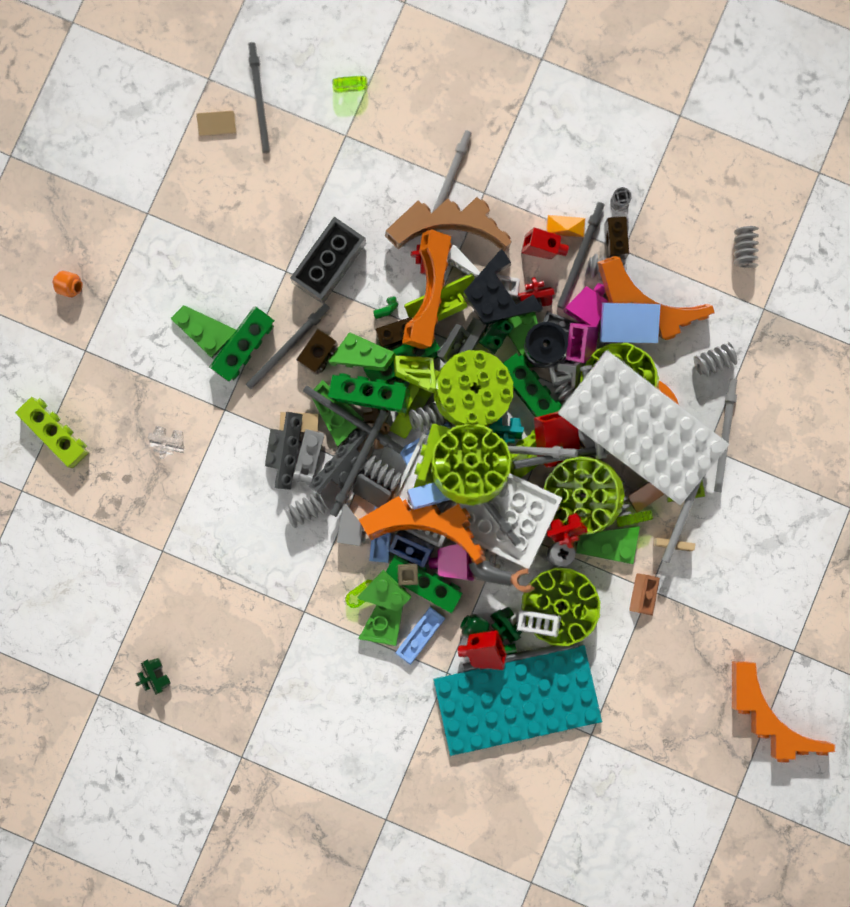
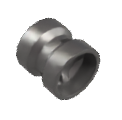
[610,187,632,211]

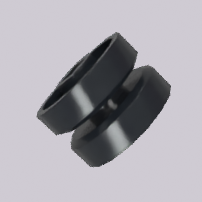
[524,322,568,369]

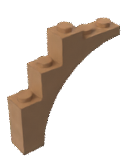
[385,197,512,252]

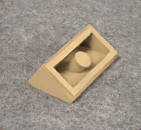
[196,110,237,136]

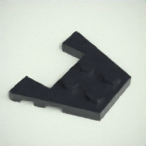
[463,249,543,325]

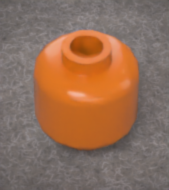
[52,270,83,298]

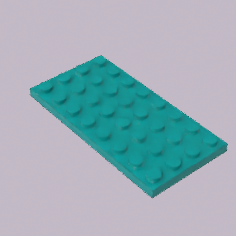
[433,645,602,756]

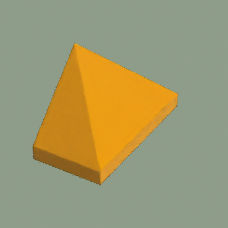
[546,215,585,237]

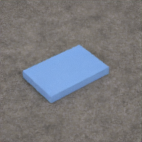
[600,303,661,343]

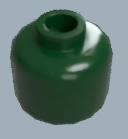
[460,614,490,638]

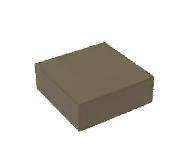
[398,564,418,585]

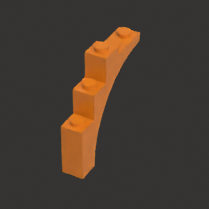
[597,256,715,340]
[359,496,484,565]
[732,661,835,763]

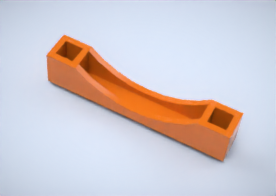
[402,229,451,349]

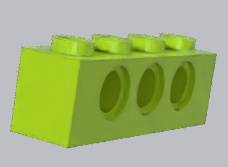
[15,396,89,469]

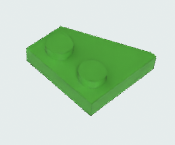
[357,570,412,612]

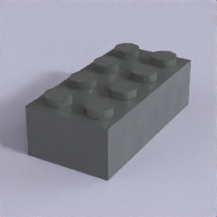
[290,217,366,304]

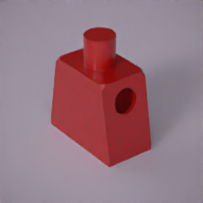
[521,227,569,259]
[458,631,507,670]

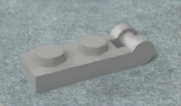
[292,429,325,485]

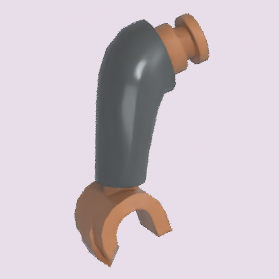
[469,549,535,593]

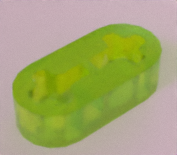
[332,76,368,93]
[616,510,653,527]
[345,580,373,608]

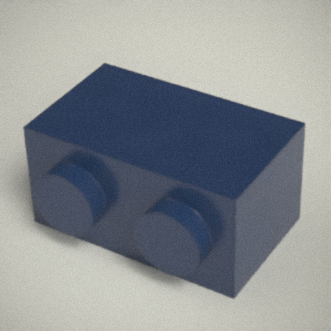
[389,530,435,568]

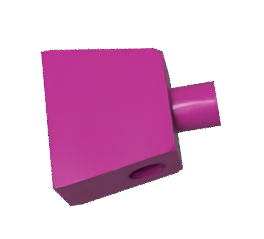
[564,283,608,327]
[566,323,599,363]
[429,544,474,581]

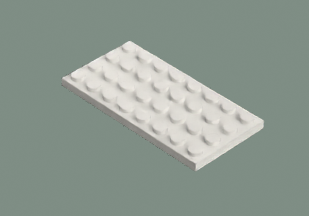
[558,350,730,506]
[391,433,563,569]

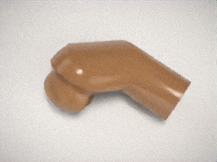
[374,422,390,449]

